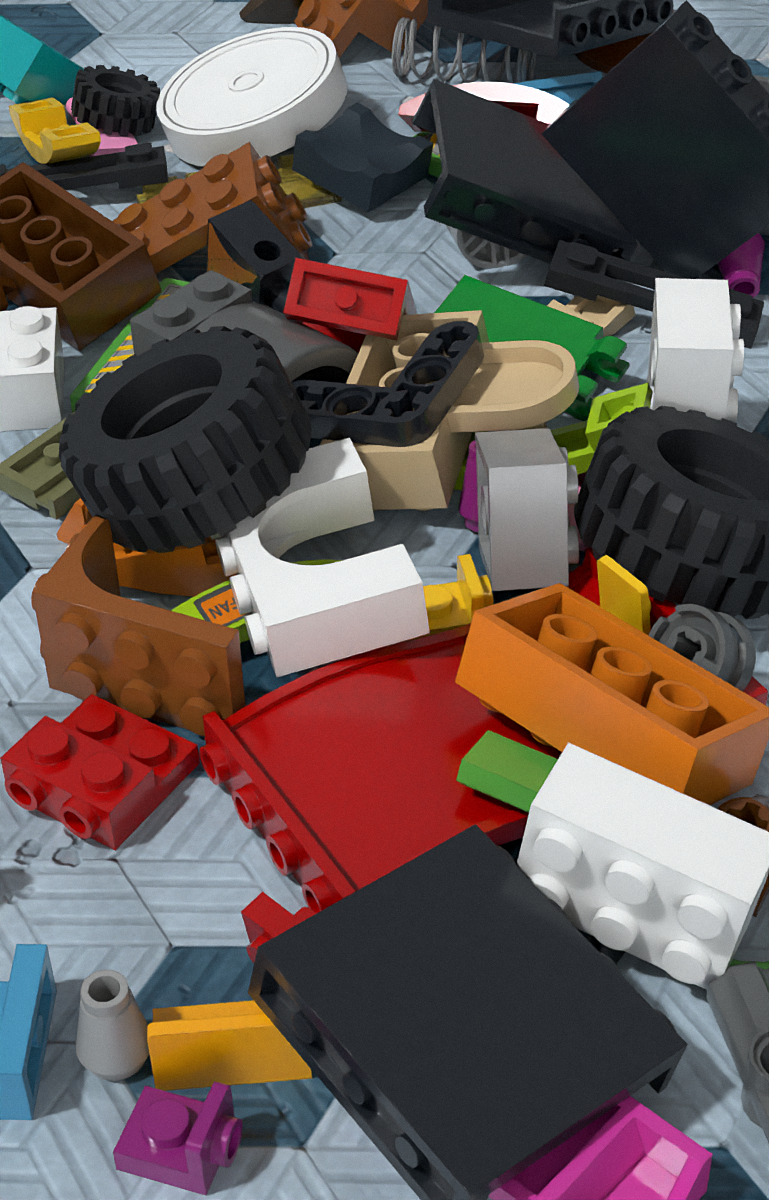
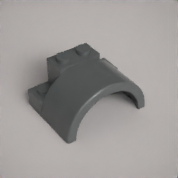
[130,270,358,383]

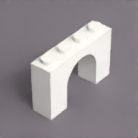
[210,438,430,678]

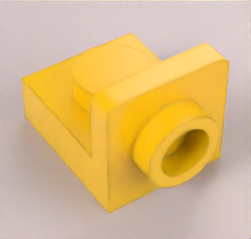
[405,554,493,641]

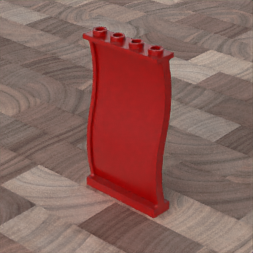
[199,548,768,913]

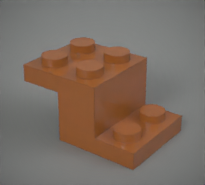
[294,0,428,59]

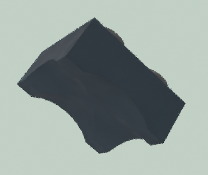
[292,102,434,212]

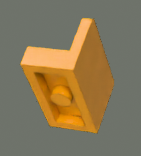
[147,1000,312,1091]

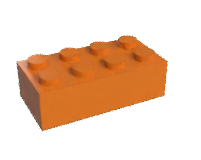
[455,583,769,806]

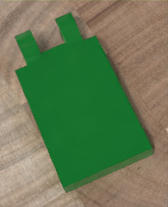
[434,275,630,421]

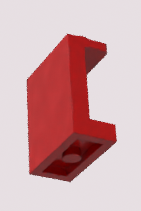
[283,258,417,353]

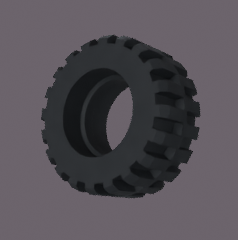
[59,326,312,553]
[574,406,769,620]

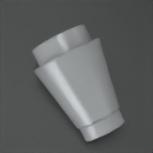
[75,970,149,1081]

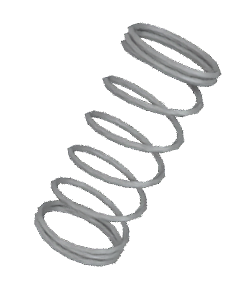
[392,17,537,83]

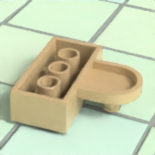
[320,310,579,511]

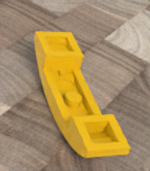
[8,97,101,164]

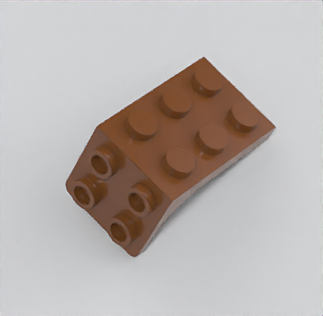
[113,142,312,274]
[31,516,246,736]

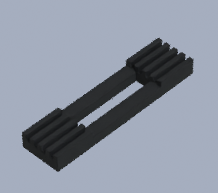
[0,143,168,190]
[544,240,764,349]

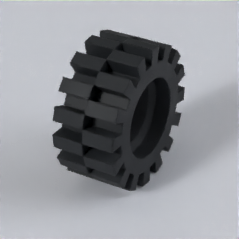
[71,65,160,137]

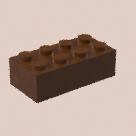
[0,162,162,351]

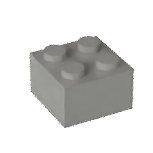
[475,428,579,591]

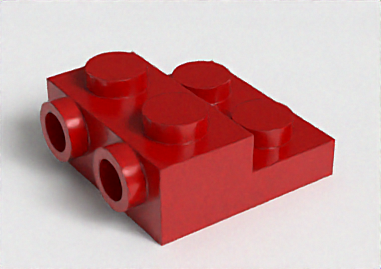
[0,694,200,851]

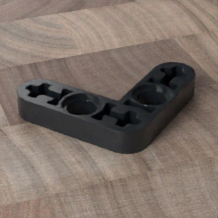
[291,321,484,447]

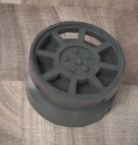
[648,604,756,691]

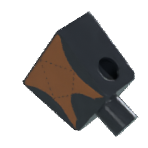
[206,200,303,323]

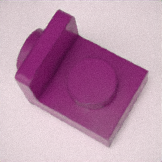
[113,1081,243,1196]

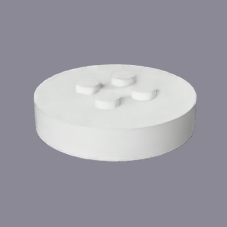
[156,27,348,167]

